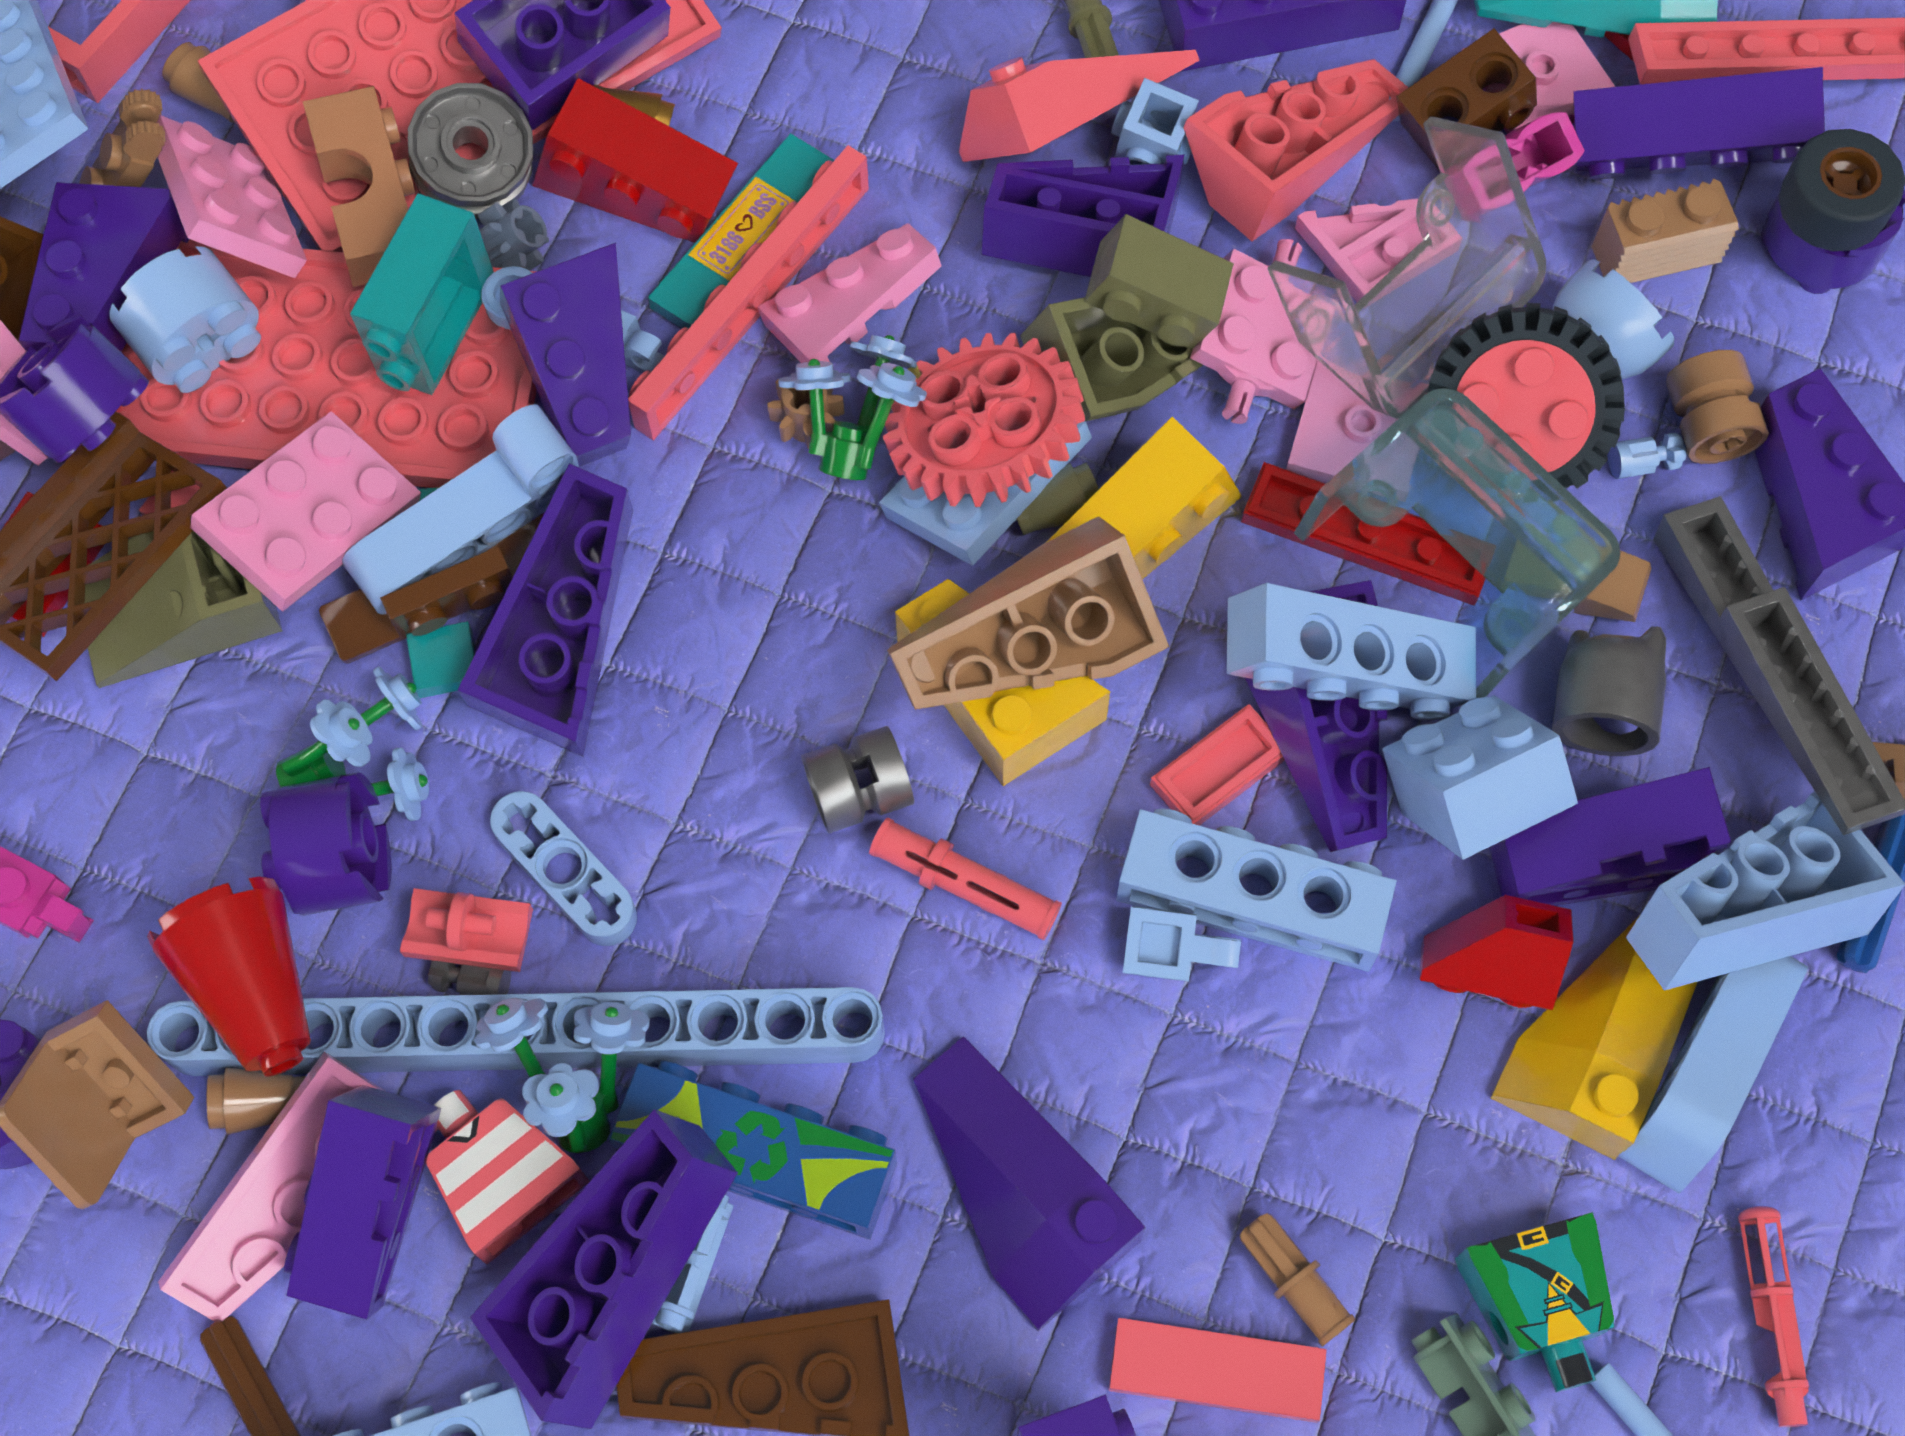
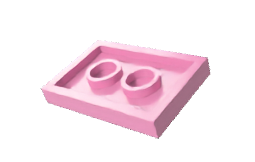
[156,115,307,278]
[190,411,421,612]

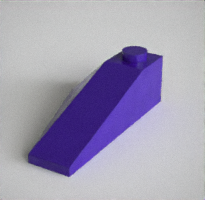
[1244,580,1387,852]

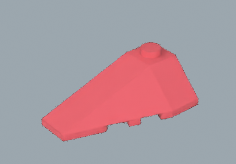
[959,50,1200,162]

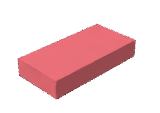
[1150,704,1285,826]

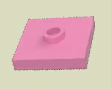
[1462,22,1616,133]
[1286,360,1428,504]

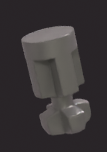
[428,961,511,995]

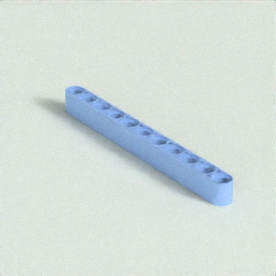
[147,987,885,1076]

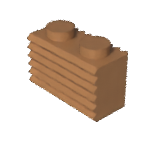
[1591,178,1739,283]

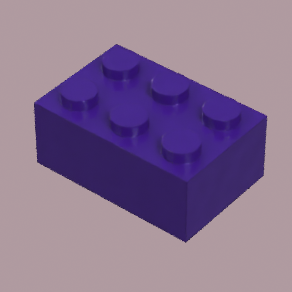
[454,0,671,130]

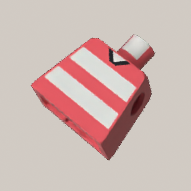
[425,1090,590,1265]

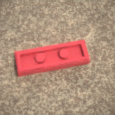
[1109,1318,1327,1423]

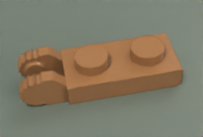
[79,88,166,187]

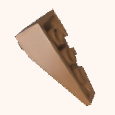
[887,516,1169,710]

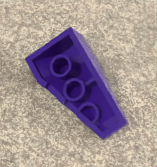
[913,1036,1146,1331]

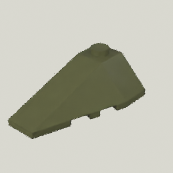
[1020,297,1203,421]

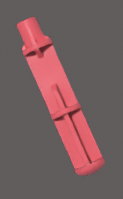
[1738,1206,1809,1427]

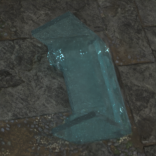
[1294,388,1620,698]

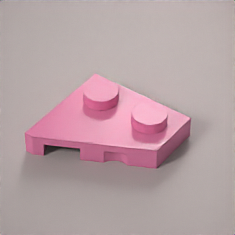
[1295,198,1462,310]

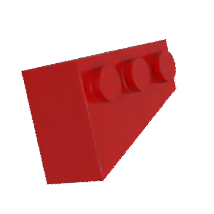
[532,78,738,243]

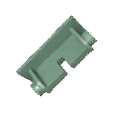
[1411,1313,1536,1436]

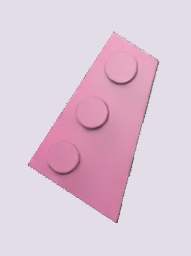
[757,223,942,363]

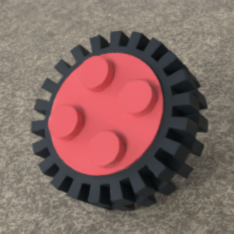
[1425,303,1625,504]

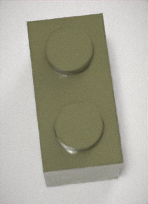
[1084,214,1234,350]

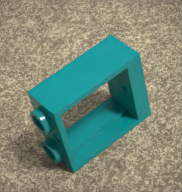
[350,193,494,395]

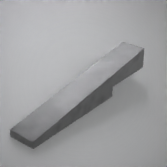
[1653,496,1905,835]

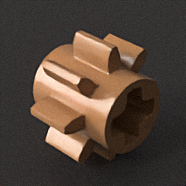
[767,379,845,449]

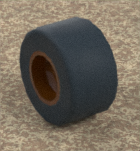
[1778,129,1905,251]

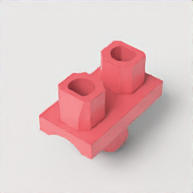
[400,888,533,972]

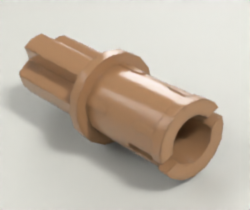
[1239,1213,1356,1347]

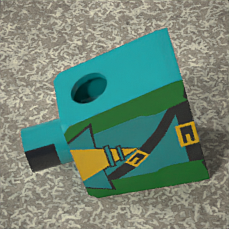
[1455,1212,1614,1393]

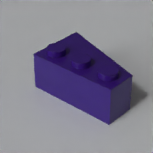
[981,154,1185,277]
[19,182,190,352]
[500,242,631,467]
[1754,368,1905,601]
[1489,767,1731,906]
[284,1085,442,1320]

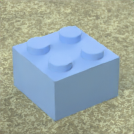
[1382,695,1578,860]

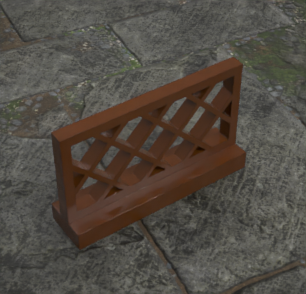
[0,411,227,682]

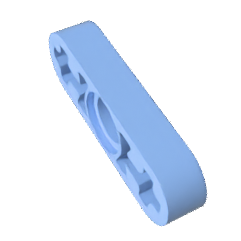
[490,791,637,946]

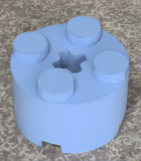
[110,246,261,393]

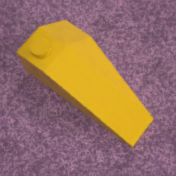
[1490,914,1697,1160]

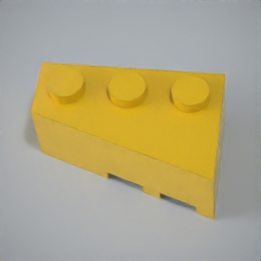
[1047,416,1242,579]

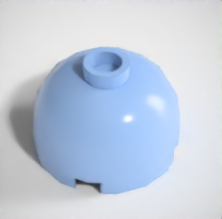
[1552,259,1674,380]

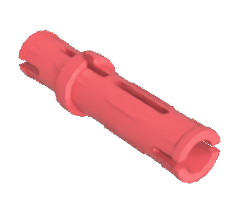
[869,818,1062,940]

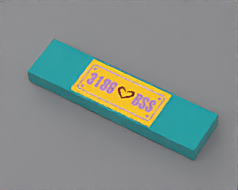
[648,133,834,329]

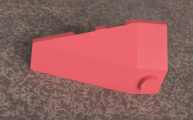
[1183,59,1409,242]

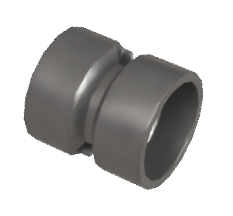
[801,726,914,834]

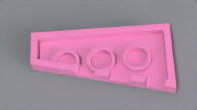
[158,1051,438,1322]

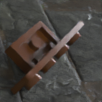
[319,512,545,664]

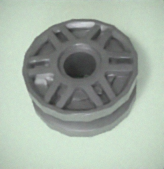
[408,83,533,219]

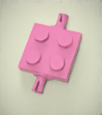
[1190,239,1337,424]

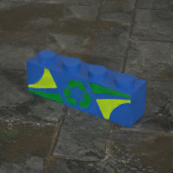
[609,1061,897,1240]

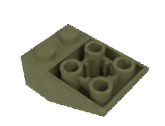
[85,531,283,688]

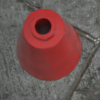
[147,876,311,1077]

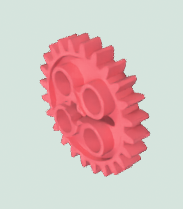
[883,333,1085,507]

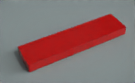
[1241,462,1498,606]

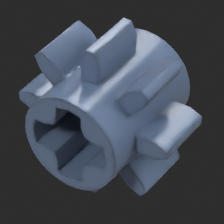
[478,198,549,270]

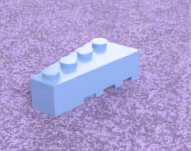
[1626,791,1905,991]

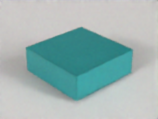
[406,621,476,698]

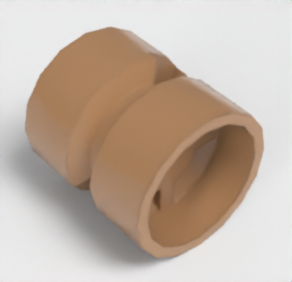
[1665,350,1769,464]

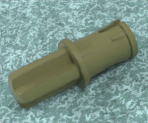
[1064,0,1119,58]

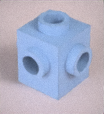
[1111,78,1199,165]

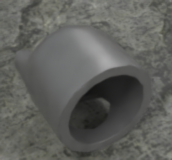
[1552,626,1666,756]

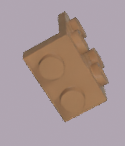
[0,1000,194,1209]

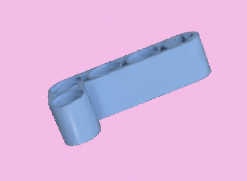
[342,404,579,615]
[1618,956,1808,1193]

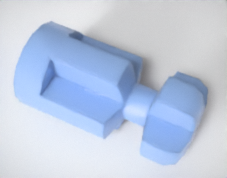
[1607,433,1687,479]

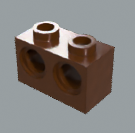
[1396,28,1537,173]

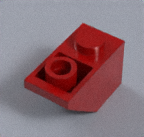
[1420,895,1574,1010]

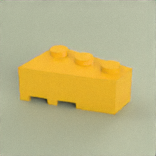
[895,579,1110,786]

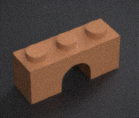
[302,86,415,287]

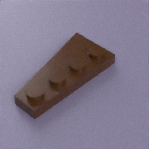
[617,1299,910,1436]

